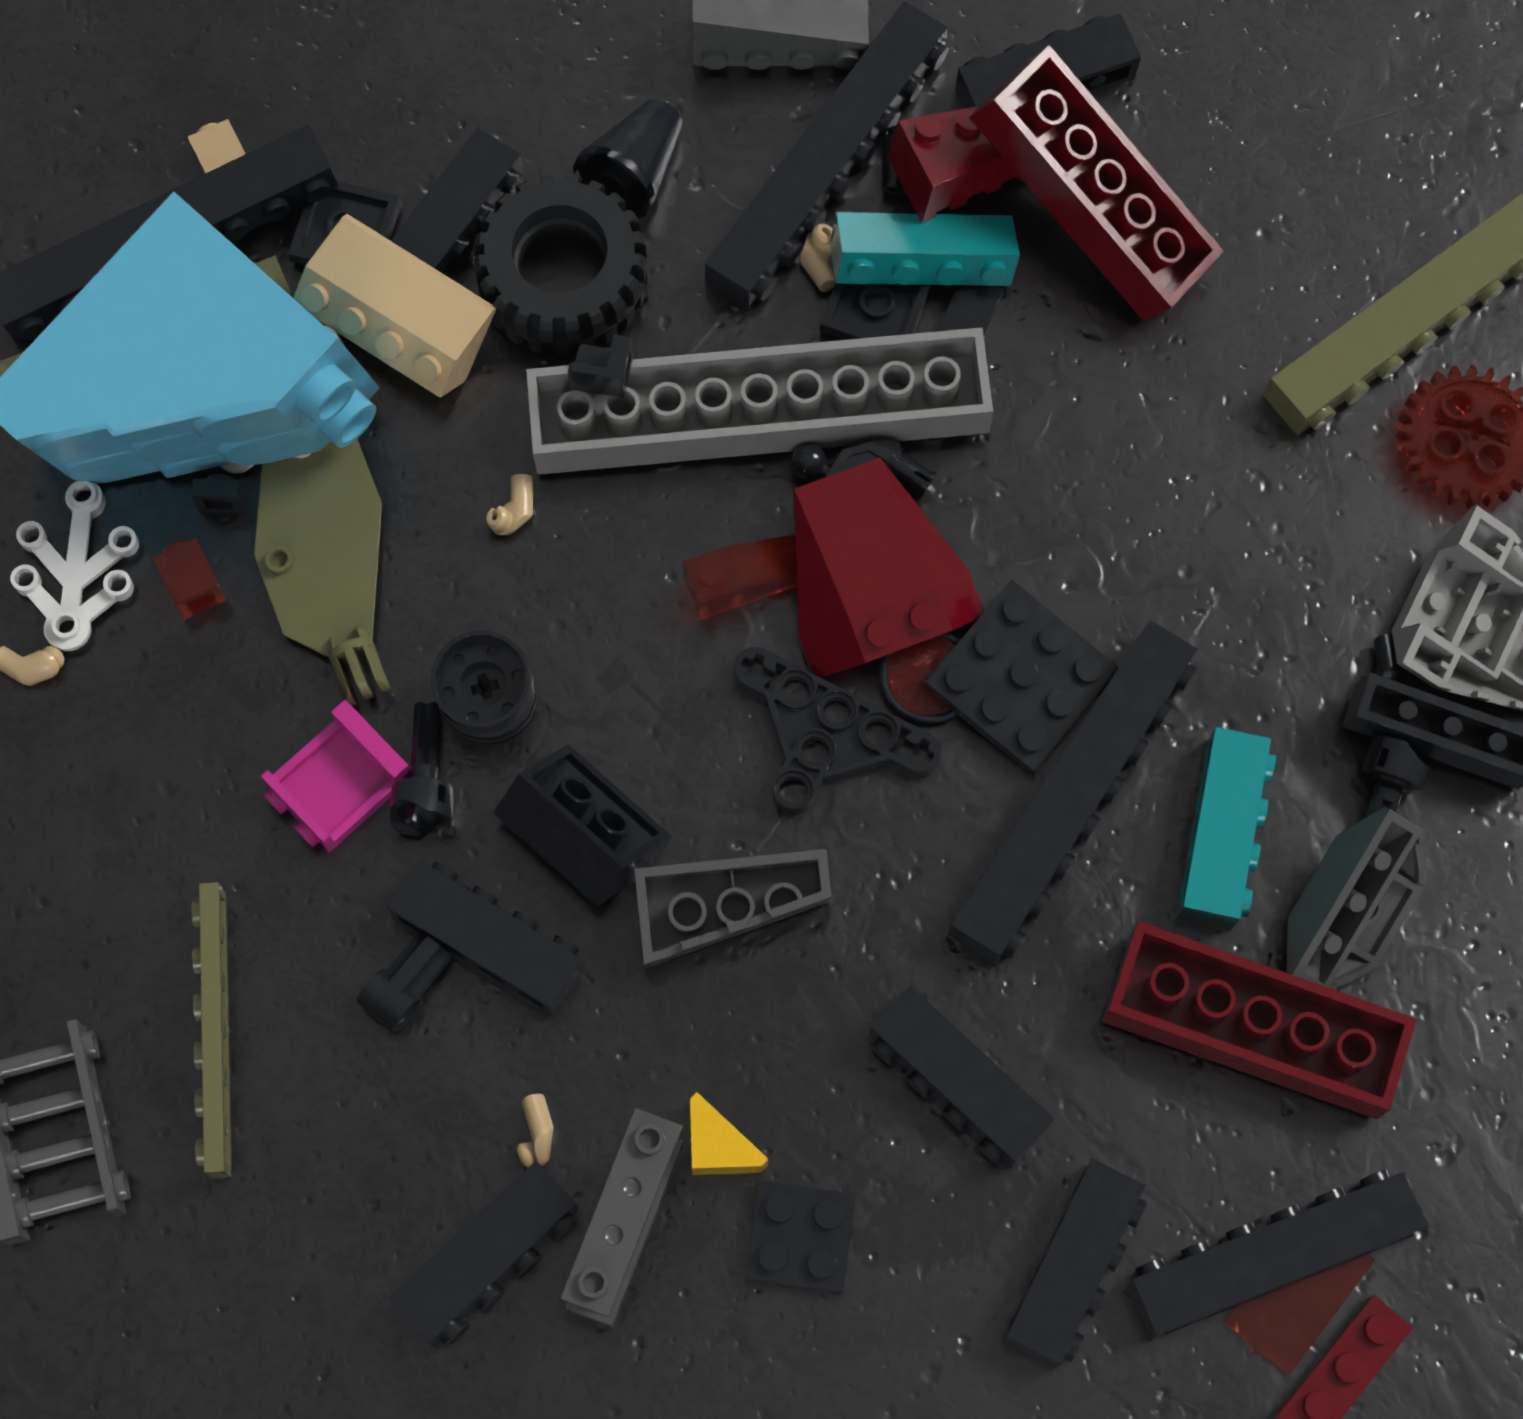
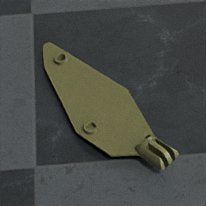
[254,439,391,706]

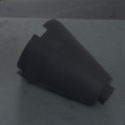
[573,99,683,219]

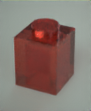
[153,538,226,620]

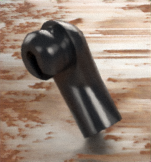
[1360,634,1402,681]

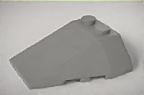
[1392,506,1523,711]

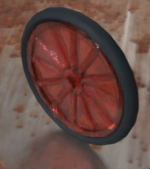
[879,633,959,724]

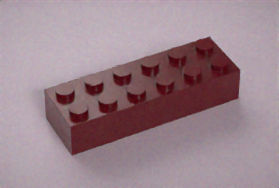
[969,45,1224,321]
[1101,921,1417,1119]

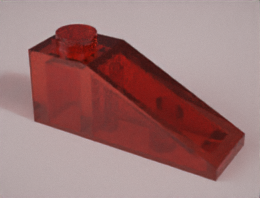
[683,535,797,621]

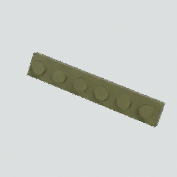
[192,882,232,1179]

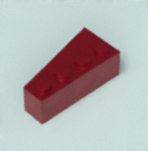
[888,106,1021,223]

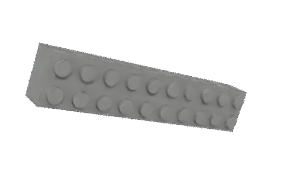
[526,327,993,475]

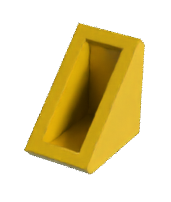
[690,1092,768,1175]

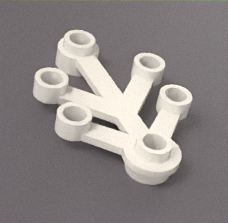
[10,481,139,651]

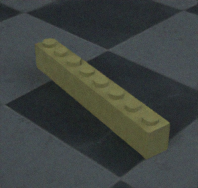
[1263,193,1523,436]

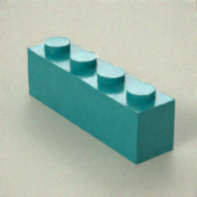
[830,212,1020,286]
[1176,727,1276,929]

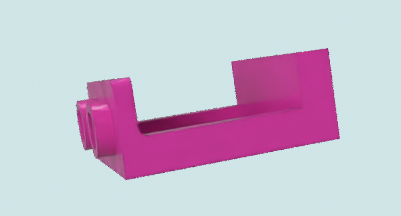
[260,700,410,853]

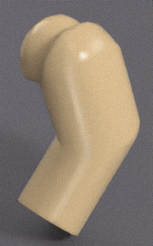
[800,224,836,292]
[486,474,533,535]
[0,646,64,686]
[516,1093,554,1169]

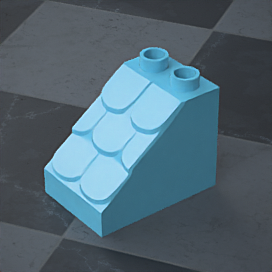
[0,192,380,483]

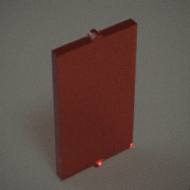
[1223,1254,1375,1375]

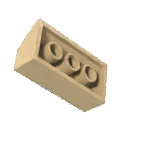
[293,214,497,398]

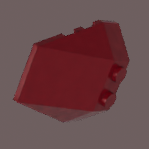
[793,457,984,678]

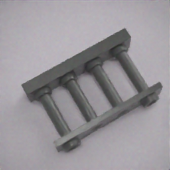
[0,1019,131,1246]
[560,1108,684,1328]

